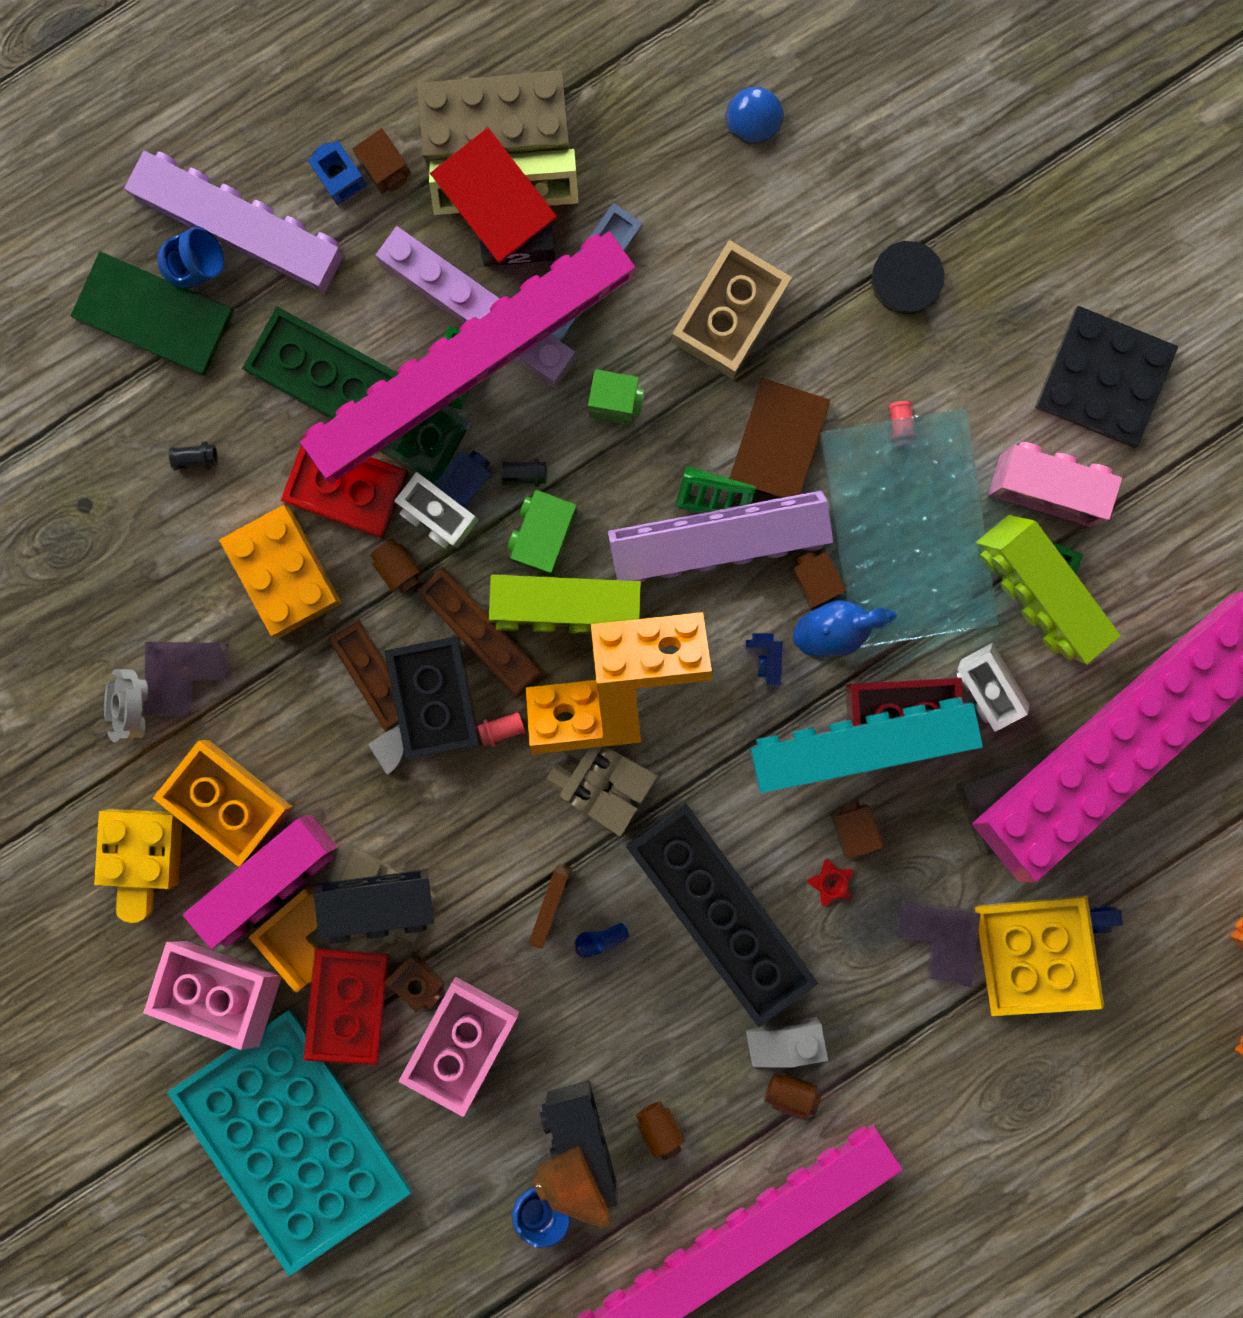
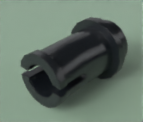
[169,441,218,471]
[502,458,547,487]

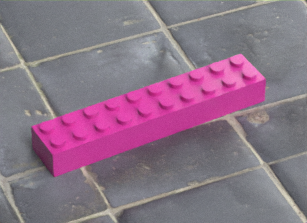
[972,591,1243,882]

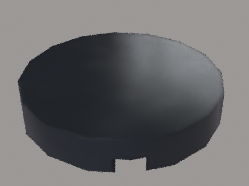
[871,241,944,314]

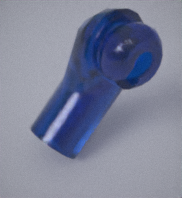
[574,922,629,958]

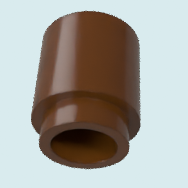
[370,539,422,595]
[764,1073,821,1121]
[636,1101,685,1160]

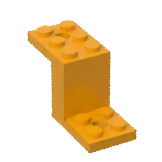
[526,612,712,754]

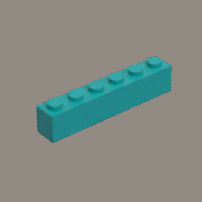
[749,697,983,793]

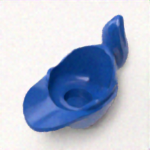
[793,600,897,657]

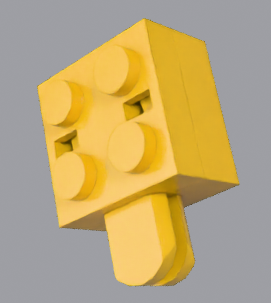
[94,809,182,923]

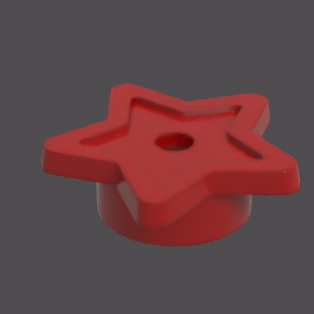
[808,859,854,906]

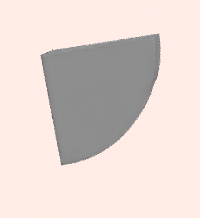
[368,725,404,775]

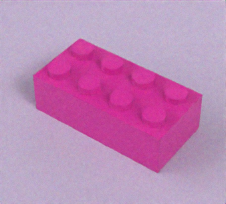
[183,814,338,949]

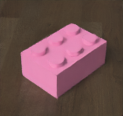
[988,442,1122,528]
[143,941,282,1050]
[398,977,519,1117]

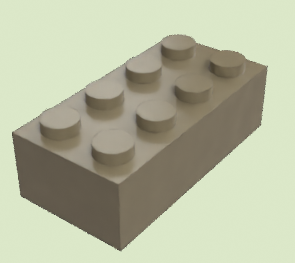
[417,70,569,168]

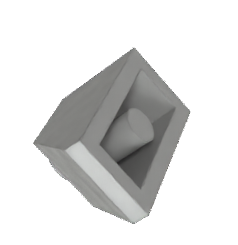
[746,1017,828,1068]

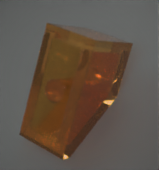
[533,1146,611,1229]

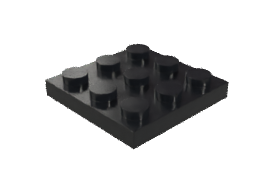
[1035,306,1179,448]

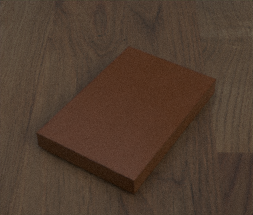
[729,378,831,498]
[529,863,571,949]

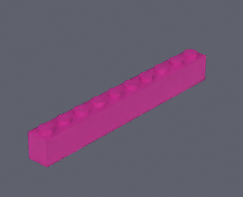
[300,231,635,485]
[576,1125,903,1318]

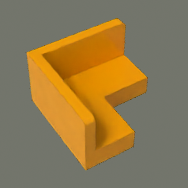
[248,885,317,993]

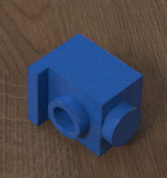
[308,140,367,206]

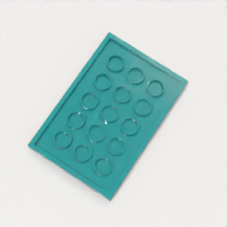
[167,1008,412,1276]

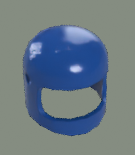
[157,226,224,289]

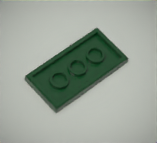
[70,251,234,376]
[242,306,398,419]

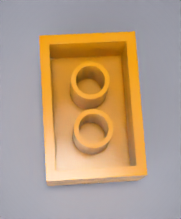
[219,505,342,638]
[152,740,293,867]

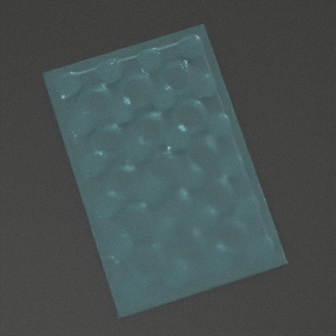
[819,408,998,648]

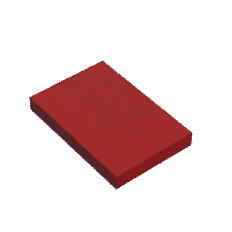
[430,127,557,264]
[280,435,408,539]
[303,948,389,1065]

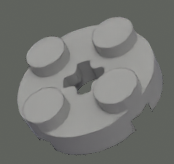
[104,669,148,743]

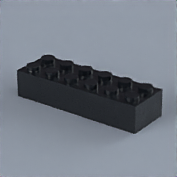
[626,801,818,1028]

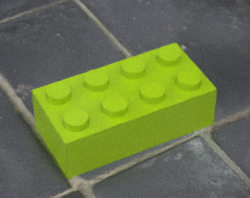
[975,515,1121,664]
[489,575,641,634]

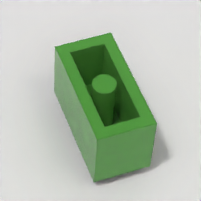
[588,369,644,425]
[507,490,577,576]

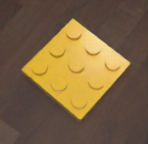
[975,895,1104,1016]

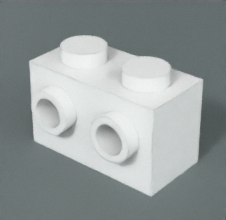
[395,472,479,549]
[957,643,1030,732]

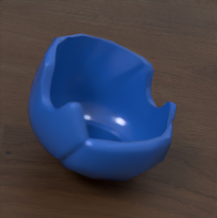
[725,87,784,143]
[511,1187,571,1248]

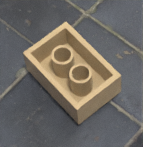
[671,240,792,379]

